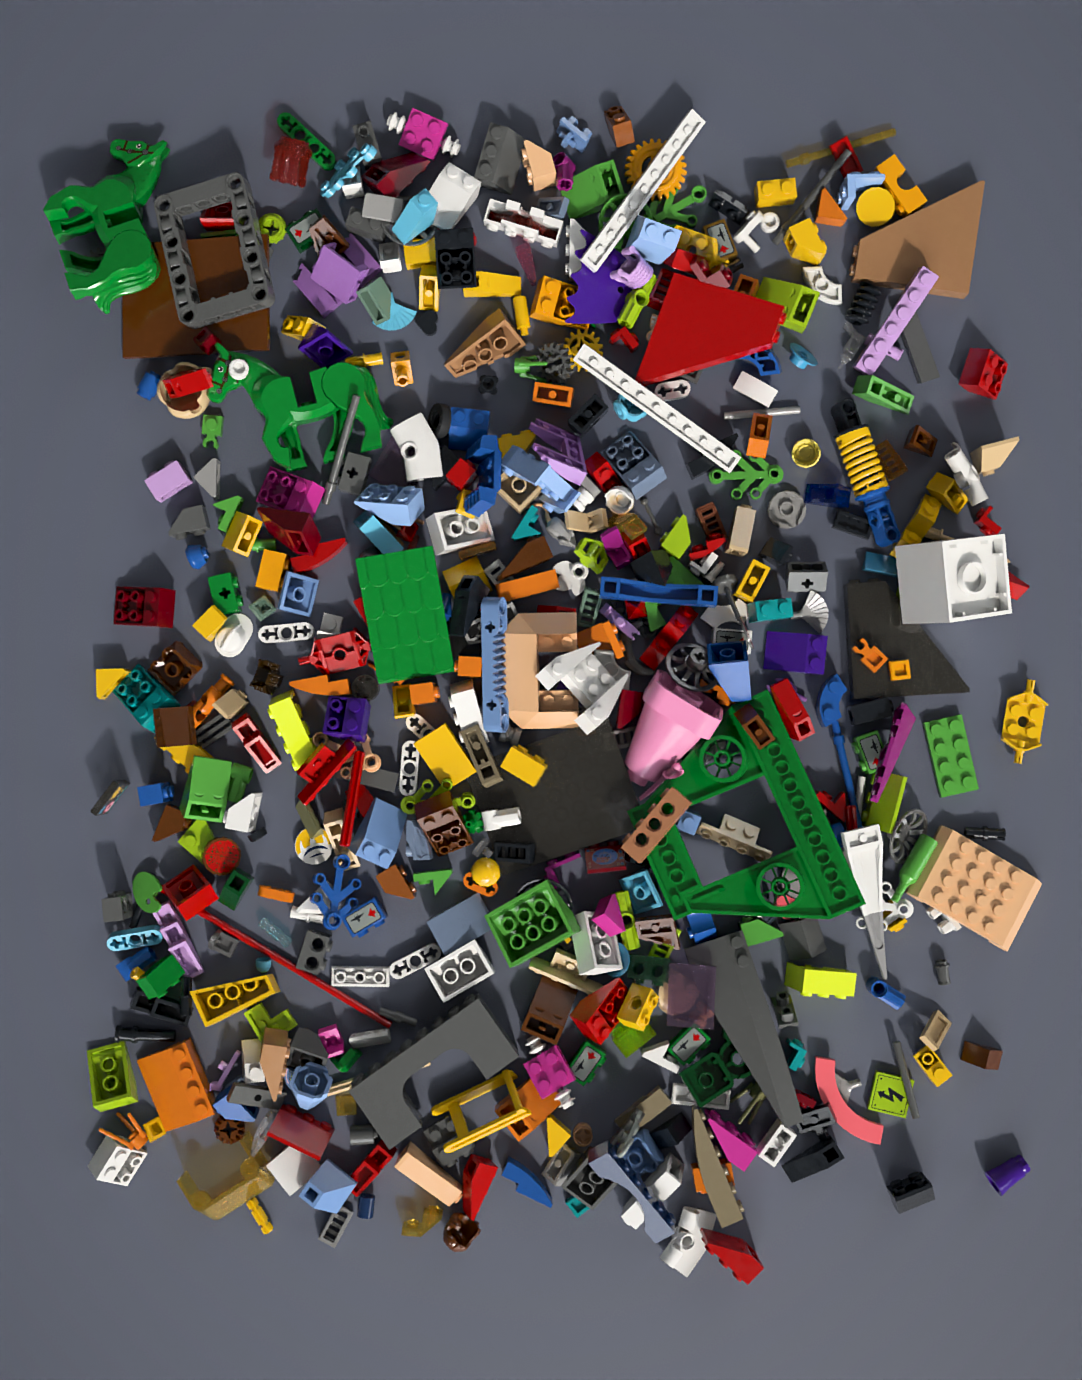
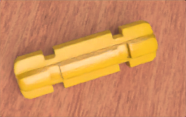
[246,1197,273,1234]

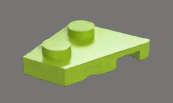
[178,820,214,865]

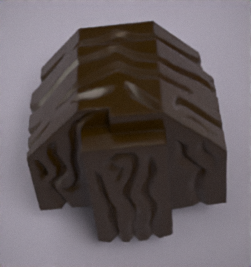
[249,659,284,695]

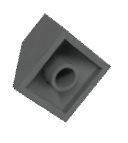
[286,1027,329,1069]

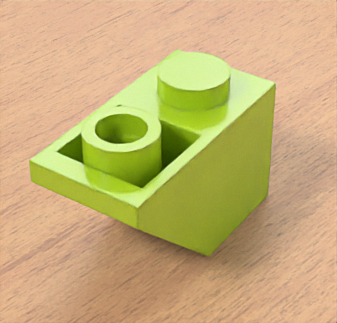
[659,514,691,560]

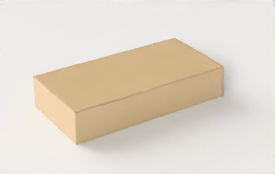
[919,1010,952,1051]

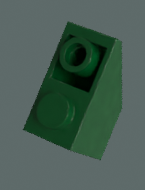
[218,868,254,911]

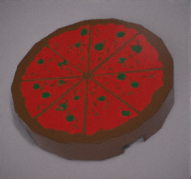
[202,837,241,876]

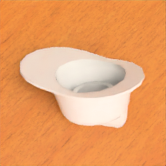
[215,614,253,657]

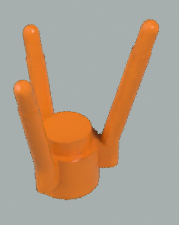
[99,1112,148,1150]

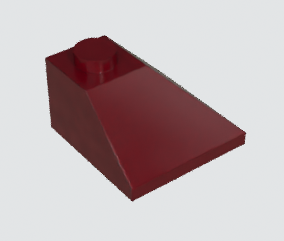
[615,689,645,729]

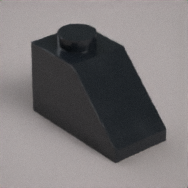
[432,446,459,491]

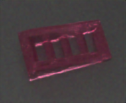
[515,241,537,287]

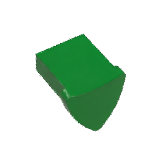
[329,1048,363,1072]

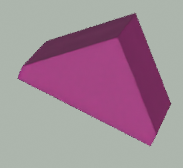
[591,893,626,937]

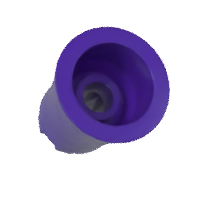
[984,1154,1031,1196]

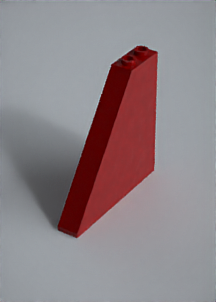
[635,272,787,386]

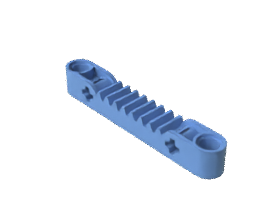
[481,597,509,733]

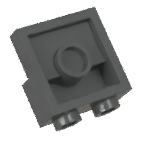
[423,1114,476,1168]

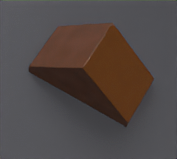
[903,425,938,457]
[960,1041,1003,1070]

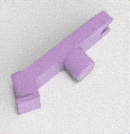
[599,603,640,640]
[209,1050,241,1091]

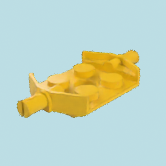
[674,225,729,270]
[1001,679,1048,764]

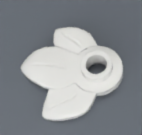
[553,561,588,596]

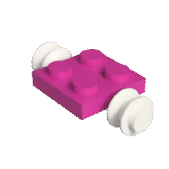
[387,108,461,161]
[523,1035,576,1110]

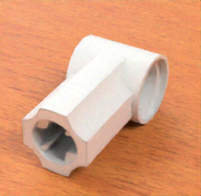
[481,807,521,831]

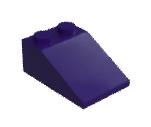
[763,631,828,675]

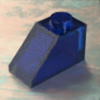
[804,484,851,508]

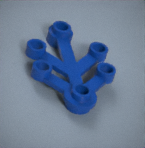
[309,854,361,930]

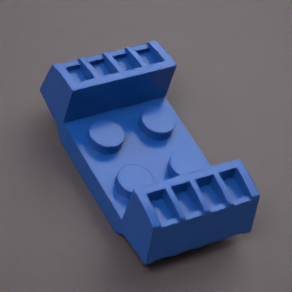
[464,435,502,517]

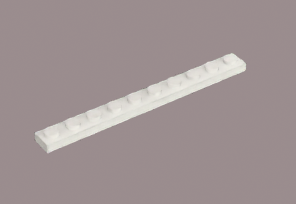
[580,109,706,272]
[573,344,741,473]

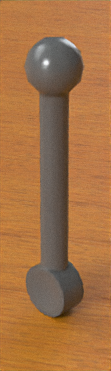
[641,498,662,535]

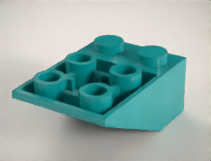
[112,664,181,733]

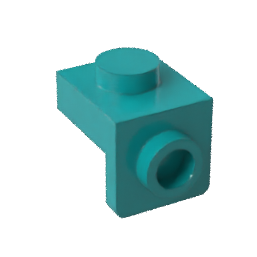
[786,1038,807,1071]

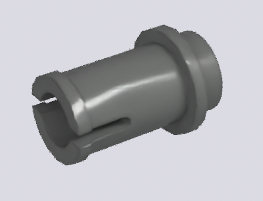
[934,959,951,985]

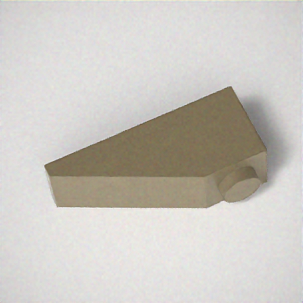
[460,724,503,788]

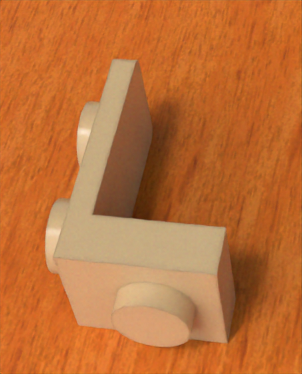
[564,508,609,534]

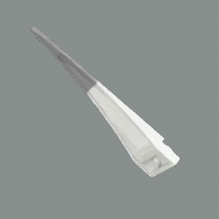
[841,824,887,979]

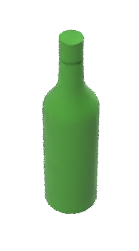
[891,834,938,903]

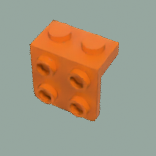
[577,620,626,659]

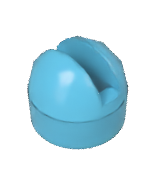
[256,957,271,973]

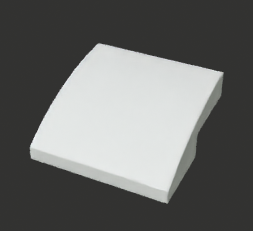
[266,1146,321,1196]

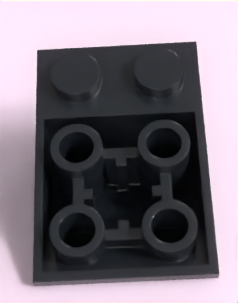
[434,228,477,289]

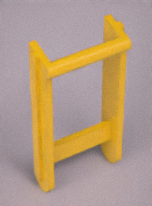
[431,1069,532,1153]

